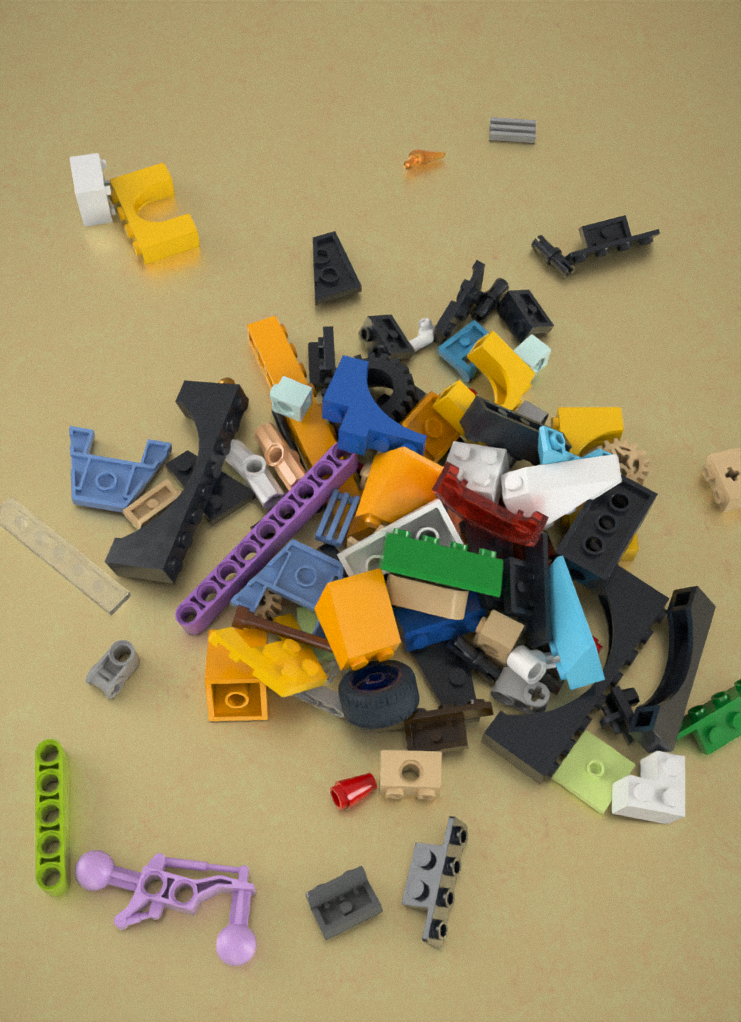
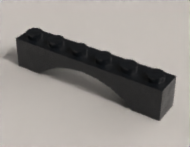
[628,586,716,753]

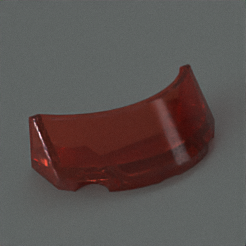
[432,461,549,546]

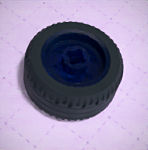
[338,660,420,729]

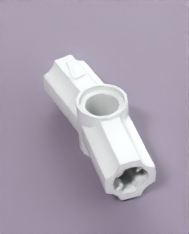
[225,439,285,509]

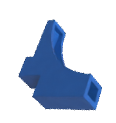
[322,355,427,456]

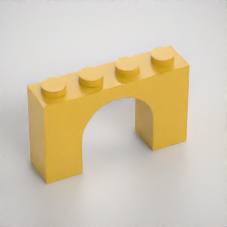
[109,162,200,265]
[432,330,536,446]

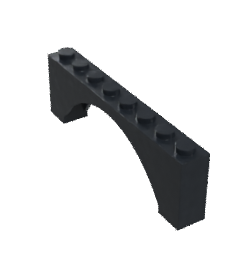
[105,380,249,584]
[481,565,670,785]

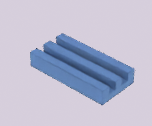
[315,489,360,548]

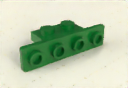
[676,679,741,755]

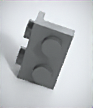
[305,866,383,941]

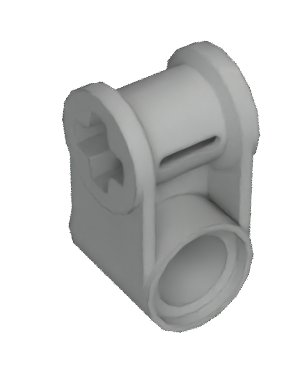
[85,640,140,699]
[490,667,550,714]

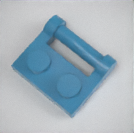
[437,320,489,382]

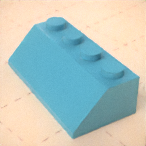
[549,555,605,690]

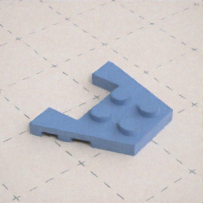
[69,426,172,513]
[230,539,344,653]

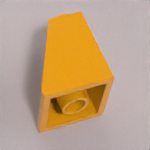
[356,447,449,529]
[314,568,401,671]
[205,629,268,721]

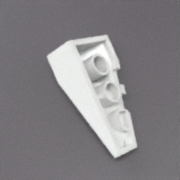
[501,454,622,537]
[337,499,463,577]

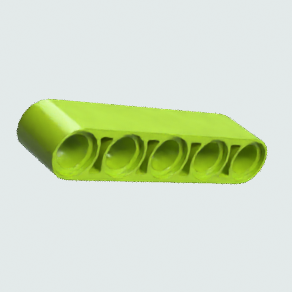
[35,739,71,897]

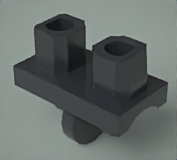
[599,685,640,746]

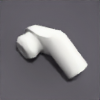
[409,318,435,353]

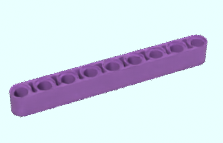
[175,442,359,635]

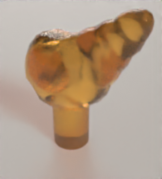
[404,149,446,170]

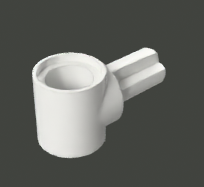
[507,645,561,684]

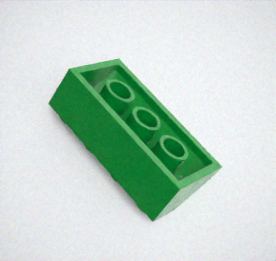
[378,528,503,597]

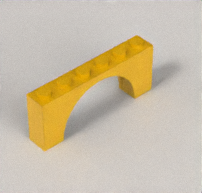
[551,407,639,561]

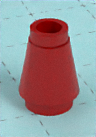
[330,772,377,810]

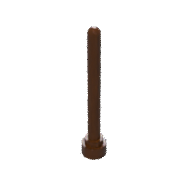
[231,605,333,653]

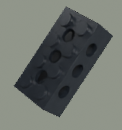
[550,474,658,595]

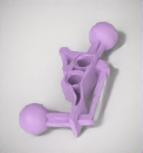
[75,850,257,966]

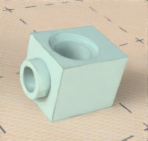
[513,334,551,375]
[269,376,313,422]

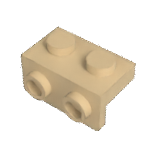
[123,479,182,530]

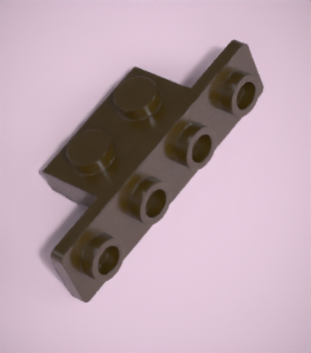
[375,699,494,753]

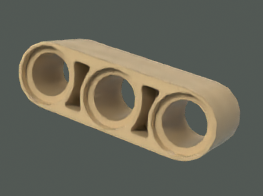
[386,573,469,620]

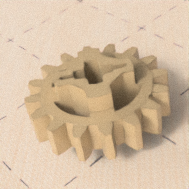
[596,438,650,485]

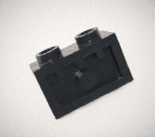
[496,289,554,344]
[358,314,415,361]
[308,326,335,387]

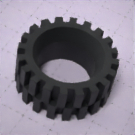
[321,352,419,451]

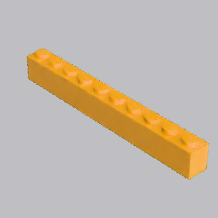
[247,315,375,549]

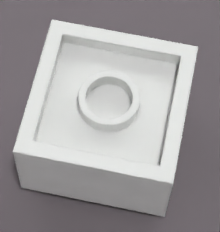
[69,153,116,227]

